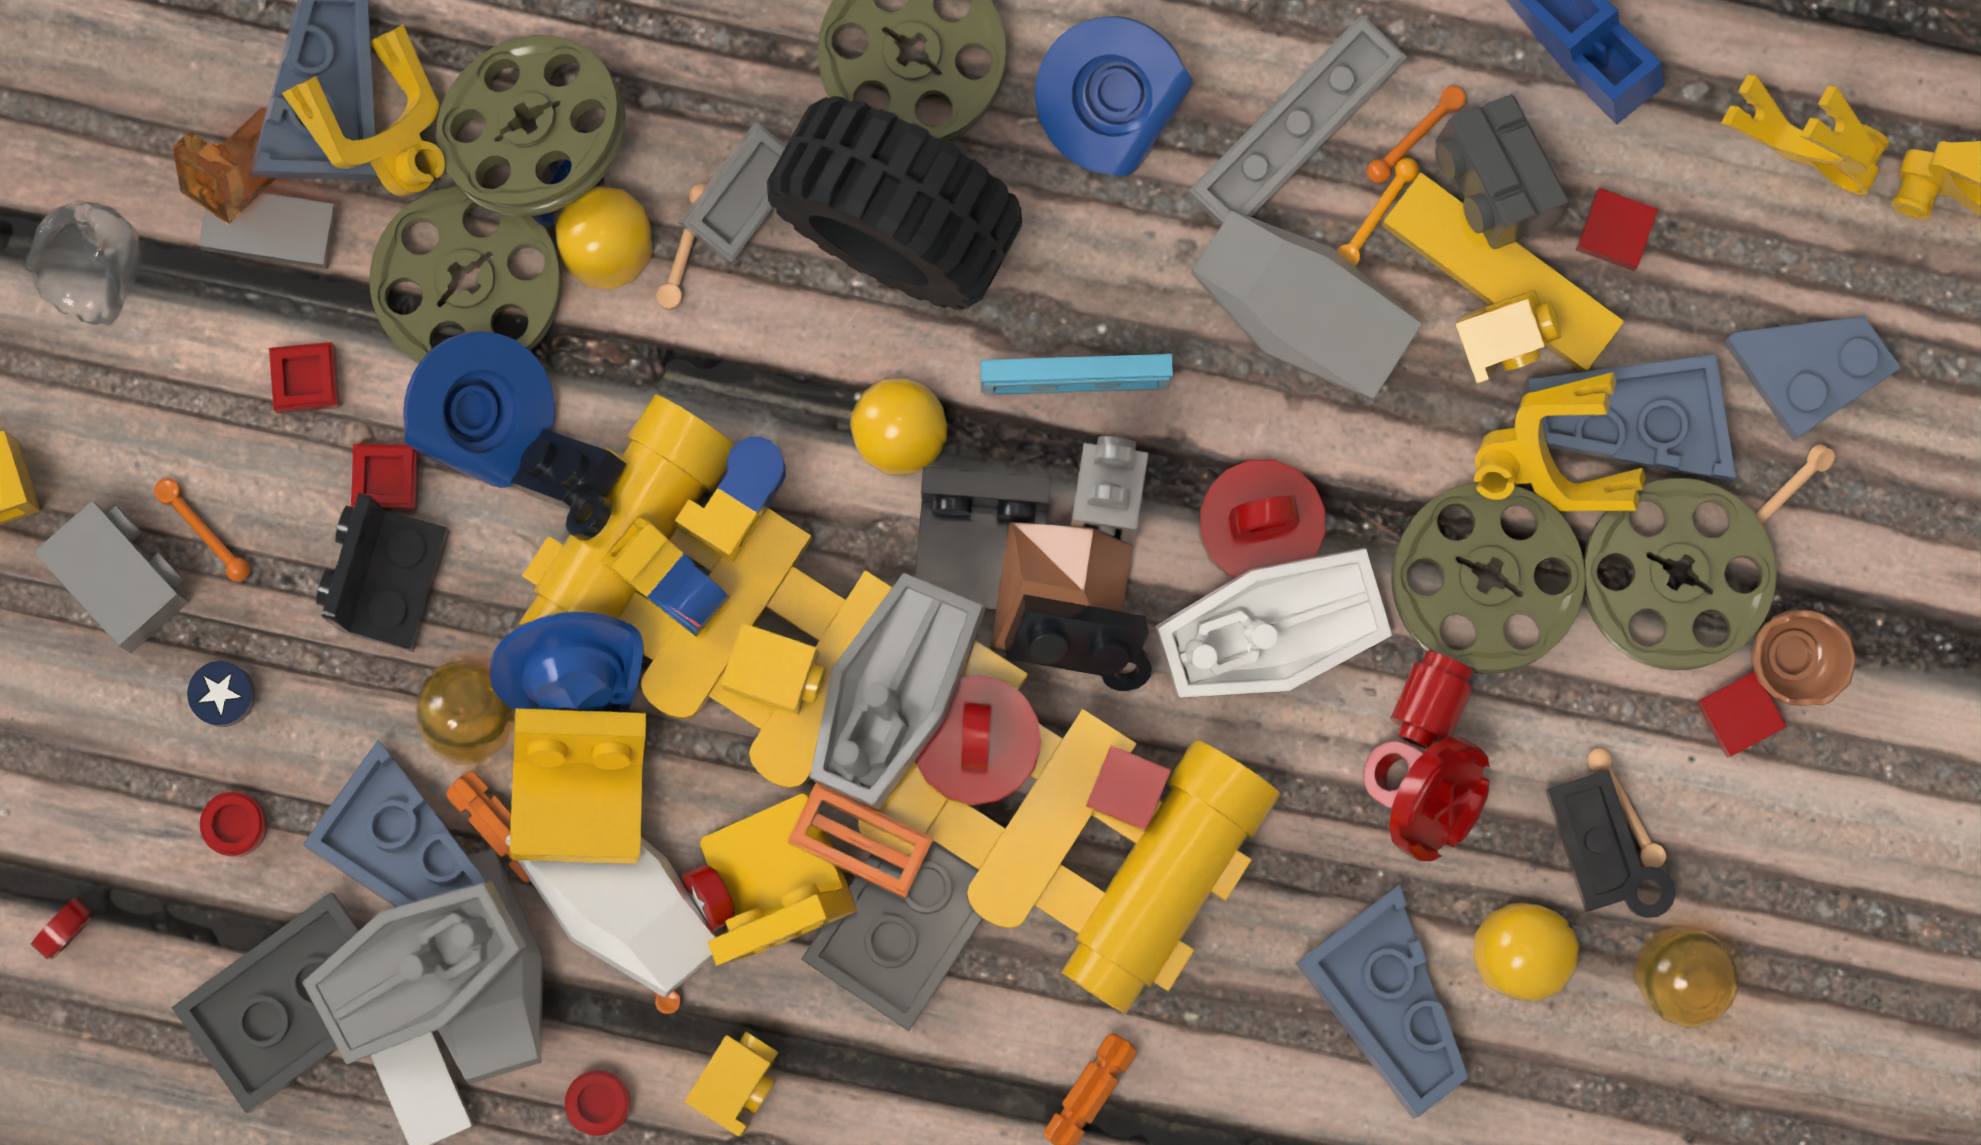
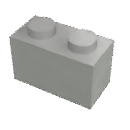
[34,500,189,653]

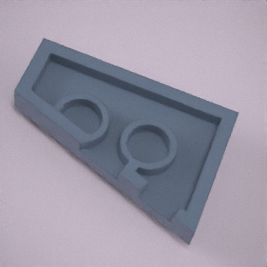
[248,0,377,180]
[1525,354,1736,482]
[303,740,487,907]
[1295,884,1468,1119]

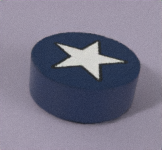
[187,661,255,727]

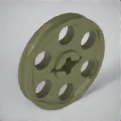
[818,0,1006,141]
[436,35,625,217]
[369,186,562,364]
[1583,478,1777,670]
[1391,482,1585,674]

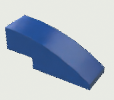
[1507,0,1664,125]

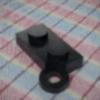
[511,429,626,541]
[1004,594,1152,691]
[1545,769,1676,918]

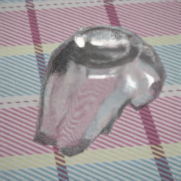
[25,200,142,326]

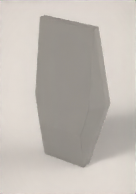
[1191,210,1422,401]
[810,573,986,810]
[438,849,543,1084]
[302,881,527,1065]

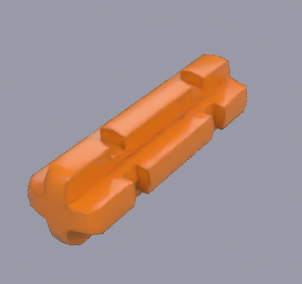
[446,771,531,883]
[1044,1033,1137,1145]

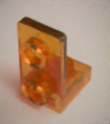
[172,107,277,224]

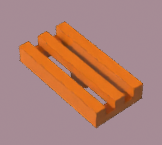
[788,783,933,899]

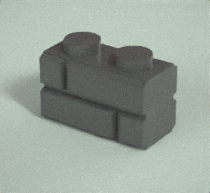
[1435,94,1571,250]

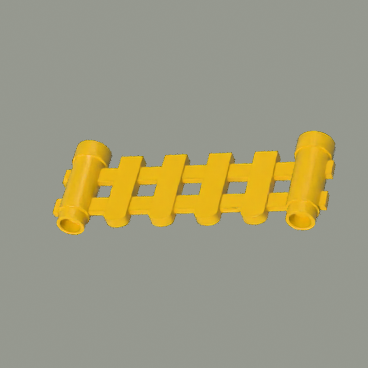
[518,394,1281,1015]

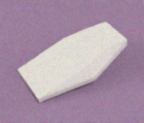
[1155,548,1392,698]
[505,835,716,998]

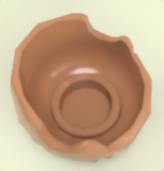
[1750,609,1857,706]

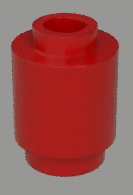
[1390,651,1474,750]

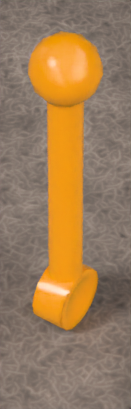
[1336,158,1419,267]

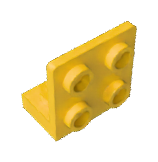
[509,708,646,864]
[700,793,858,966]

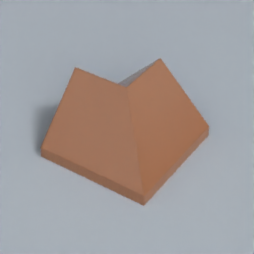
[990,522,1133,652]

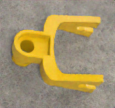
[282,25,445,197]
[1720,74,1890,196]
[1891,141,1981,221]
[1474,372,1646,512]

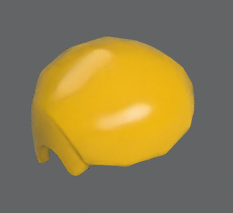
[556,186,653,289]
[850,378,947,475]
[1473,902,1579,1001]

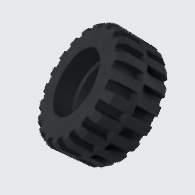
[767,96,1022,310]

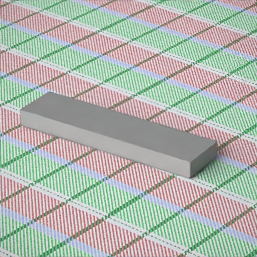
[1188,14,1407,226]

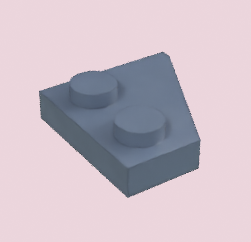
[1723,316,1901,441]

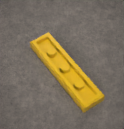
[1381,172,1624,372]

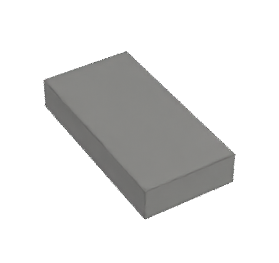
[679,123,786,262]
[198,185,337,269]

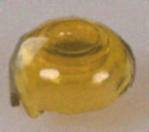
[415,660,513,765]
[1634,924,1739,1029]

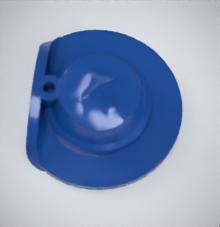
[1035,16,1193,177]
[403,331,555,488]
[490,612,643,712]

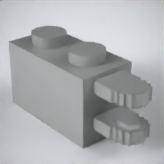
[1070,436,1148,546]

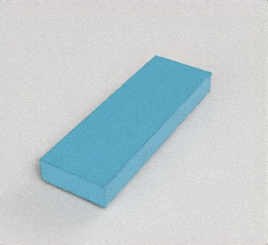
[980,354,1173,395]

